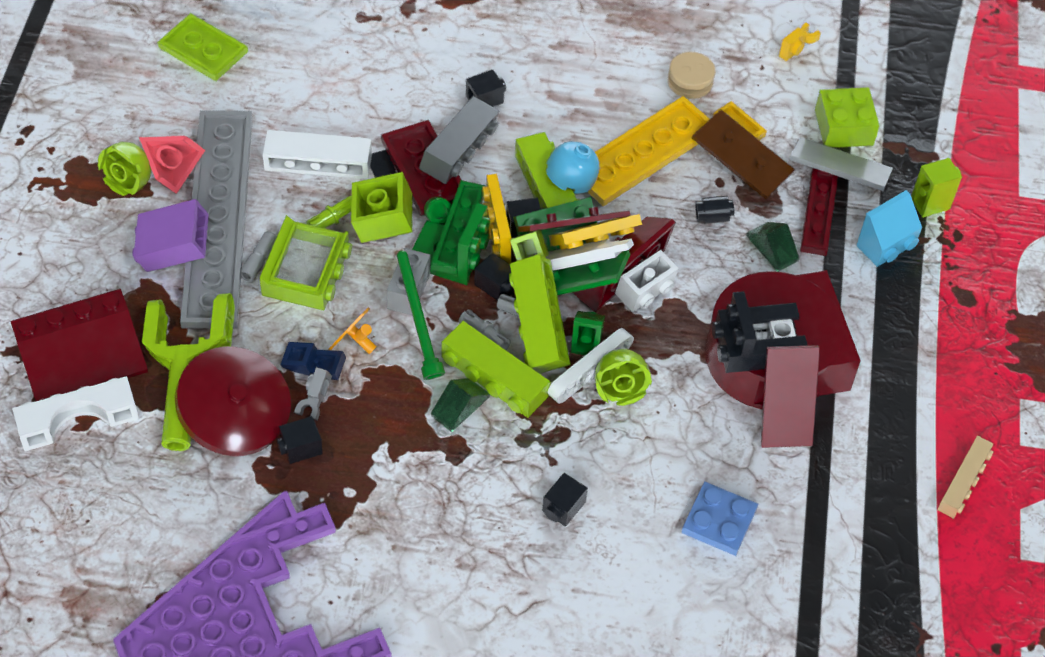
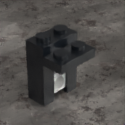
[712,291,808,373]

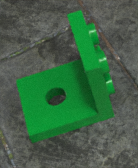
[412,203,490,285]

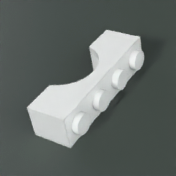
[12,376,139,451]

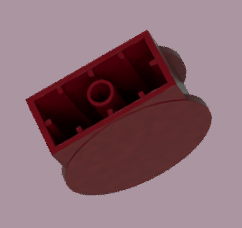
[705,270,861,410]

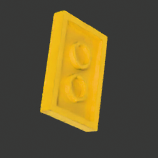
[482,174,511,264]
[549,214,642,250]

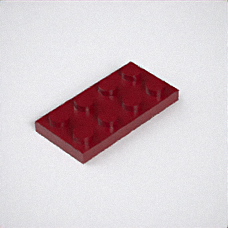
[381,120,462,216]

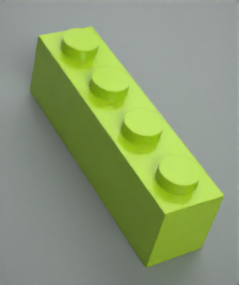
[515,132,579,208]
[509,254,570,374]
[441,321,550,418]

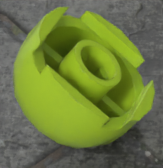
[98,142,152,196]
[594,348,652,406]

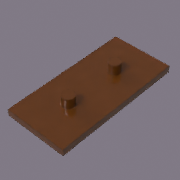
[692,110,795,199]

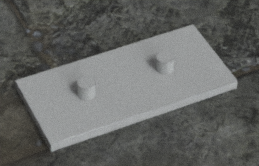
[789,137,893,191]

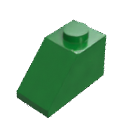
[570,311,605,355]

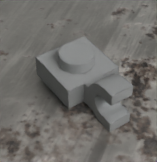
[294,367,332,421]

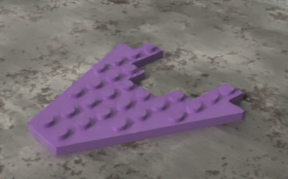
[113,491,392,657]

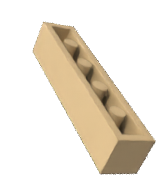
[938,436,993,519]

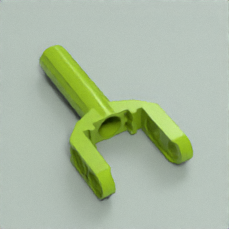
[142,293,235,451]

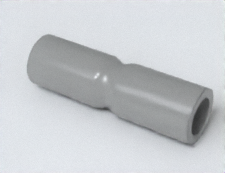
[240,231,277,282]

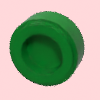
[424,196,451,224]

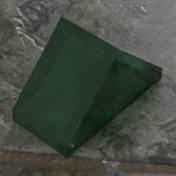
[746,222,799,272]
[431,378,490,432]

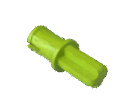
[306,196,351,228]

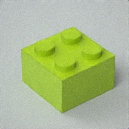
[815,87,880,148]
[351,172,413,243]

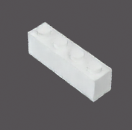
[263,130,372,179]

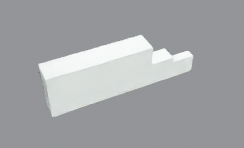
[545,238,634,271]

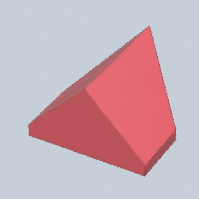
[139,136,205,194]

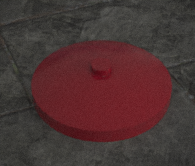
[175,346,291,456]

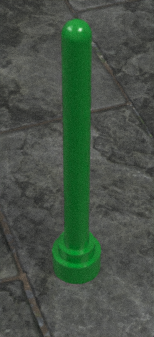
[397,250,445,380]

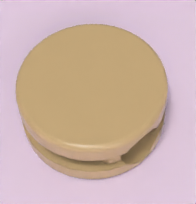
[668,52,715,99]

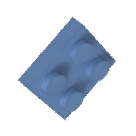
[681,481,758,556]

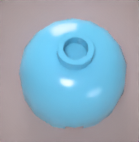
[546,141,600,194]

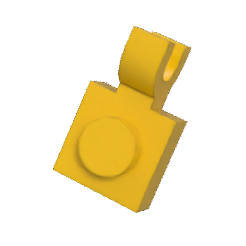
[779,22,821,61]

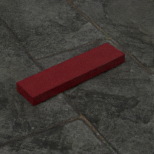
[800,168,838,256]

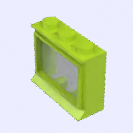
[260,215,352,311]

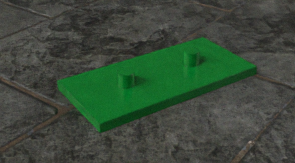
[553,250,630,295]

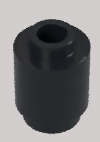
[695,195,735,224]

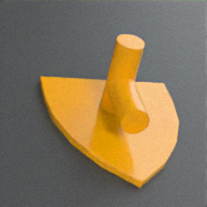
[328,307,377,354]

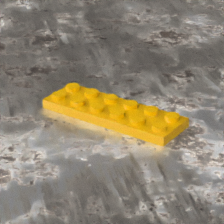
[588,96,710,207]

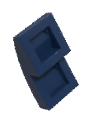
[280,342,346,380]

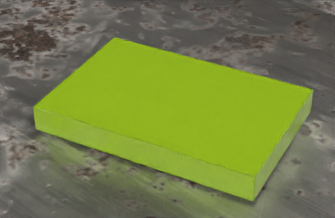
[158,13,248,81]

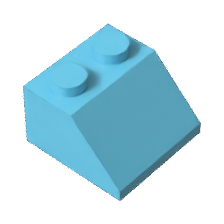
[856,190,922,267]

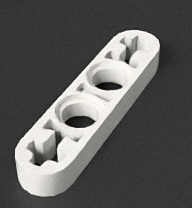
[548,328,634,404]

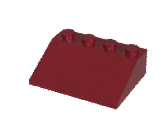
[10,288,148,401]

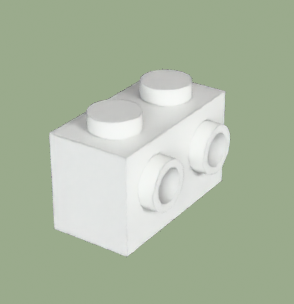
[615,250,679,312]

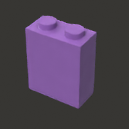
[132,199,209,272]

